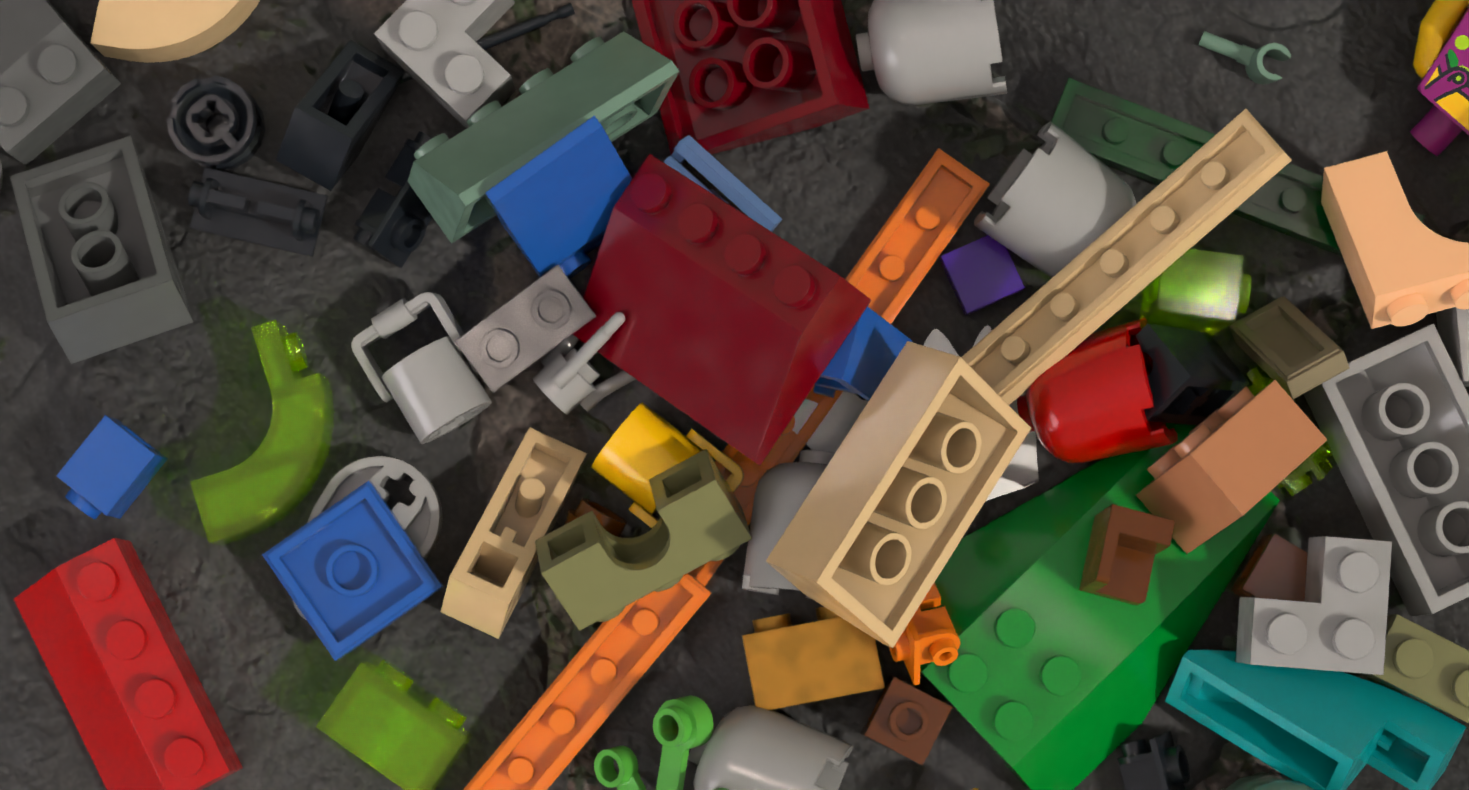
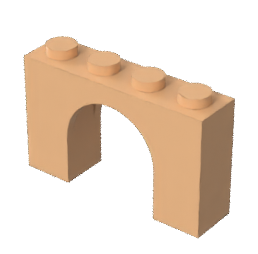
[1321,151,1469,329]

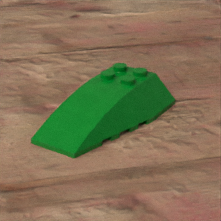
[920,423,1280,790]

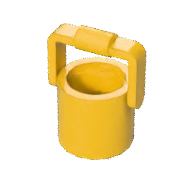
[591,402,744,528]

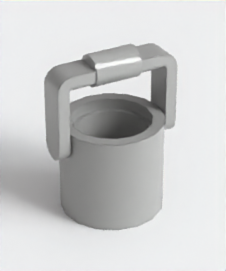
[351,292,492,444]

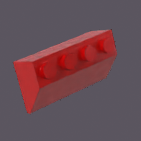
[13,538,243,790]

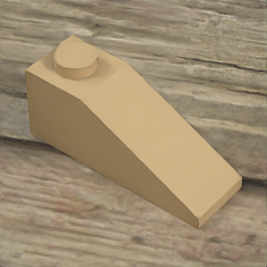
[440,427,587,639]

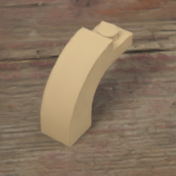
[90,0,260,63]

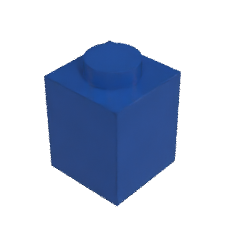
[56,415,168,519]

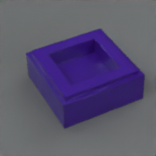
[939,235,1025,316]

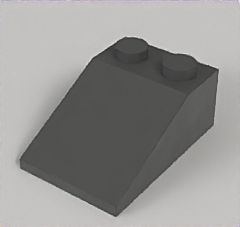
[0,0,121,166]
[10,135,193,364]

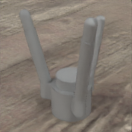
[532,312,636,415]

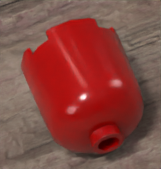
[1017,318,1178,463]

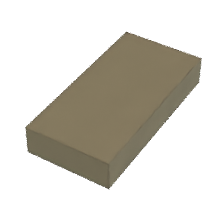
[1229,296,1350,399]

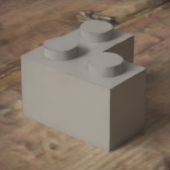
[374,0,516,129]
[1235,536,1392,675]

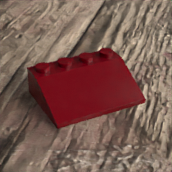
[632,0,870,161]
[572,154,871,465]

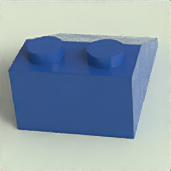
[485,115,632,279]

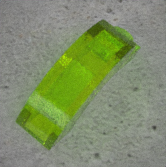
[190,319,334,546]

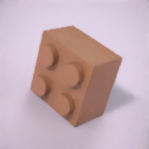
[1136,380,1327,554]

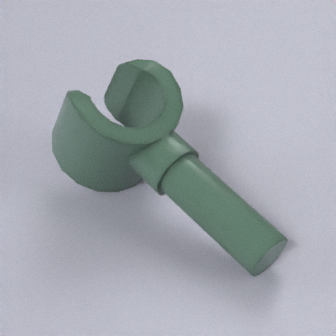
[1199,31,1291,85]

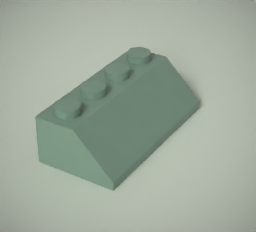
[407,31,679,244]

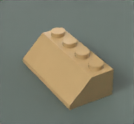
[766,341,1031,648]

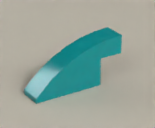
[1165,650,1467,790]

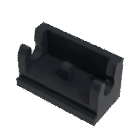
[1136,323,1250,425]

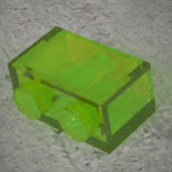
[1139,249,1251,335]
[316,659,473,790]

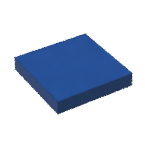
[262,480,444,661]

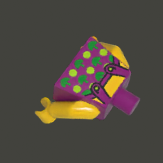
[1410,0,1469,157]

